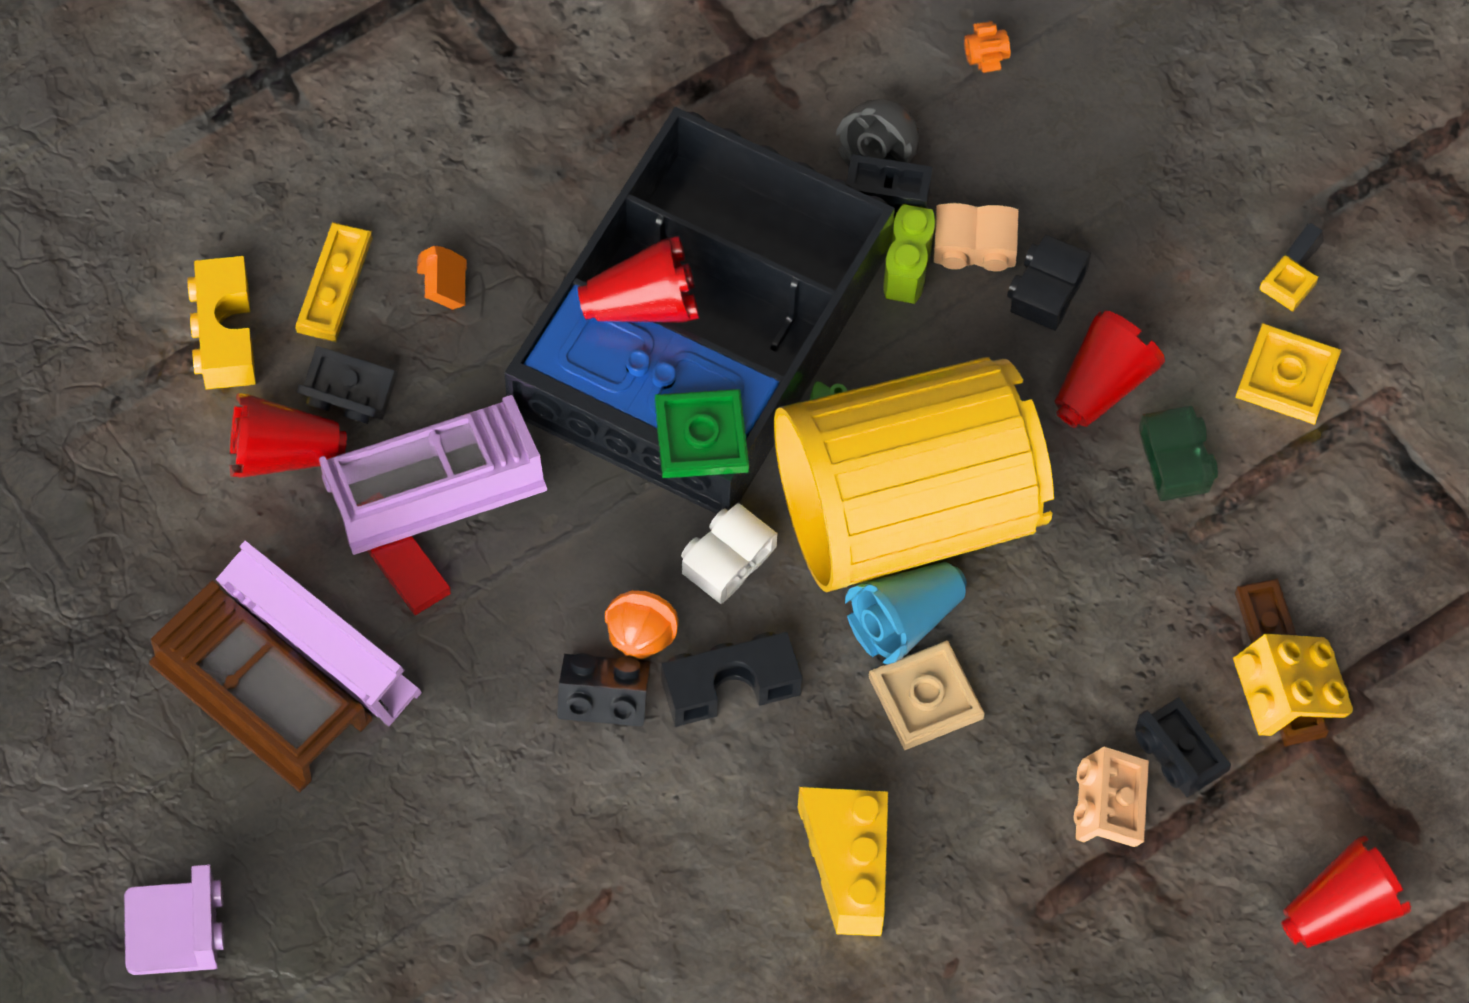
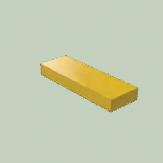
[295,222,372,342]

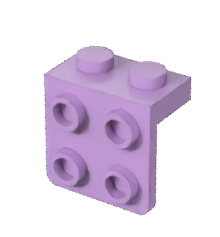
[124,865,224,975]

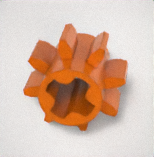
[964,21,1010,73]

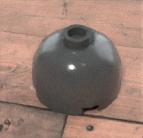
[836,99,919,166]

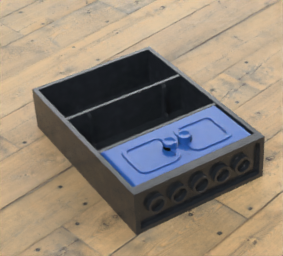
[505,107,895,514]

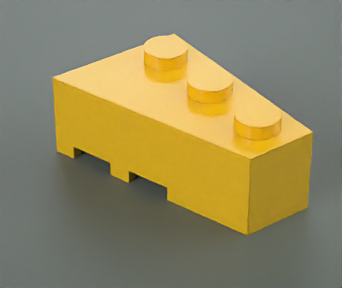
[798,787,888,936]

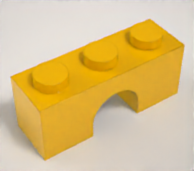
[187,256,256,389]

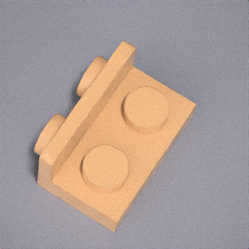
[1074,747,1149,847]

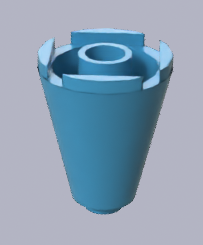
[845,562,967,665]

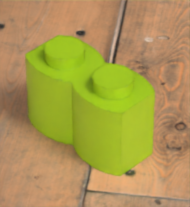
[883,204,935,304]

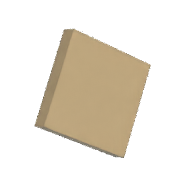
[869,640,984,751]

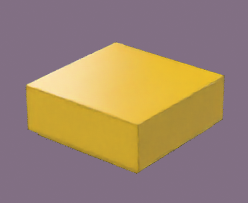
[1259,255,1318,312]

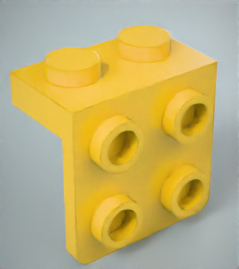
[1233,634,1353,736]

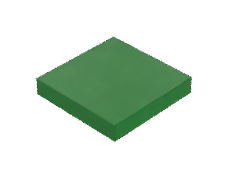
[654,389,749,478]

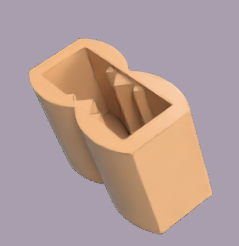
[933,203,1019,272]

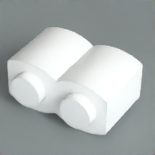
[681,503,777,604]

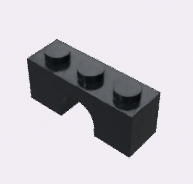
[661,632,802,727]

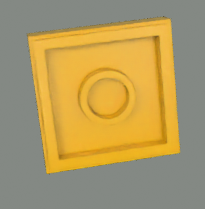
[1235,323,1341,425]

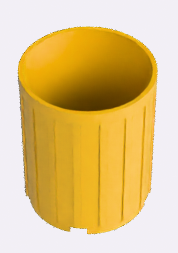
[774,357,1054,592]

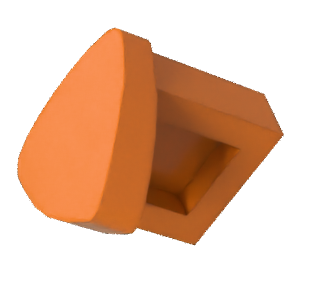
[417,246,467,310]

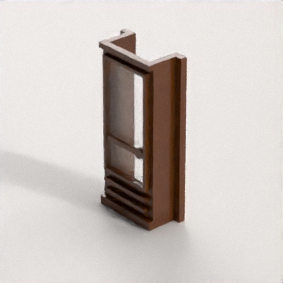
[149,580,373,792]

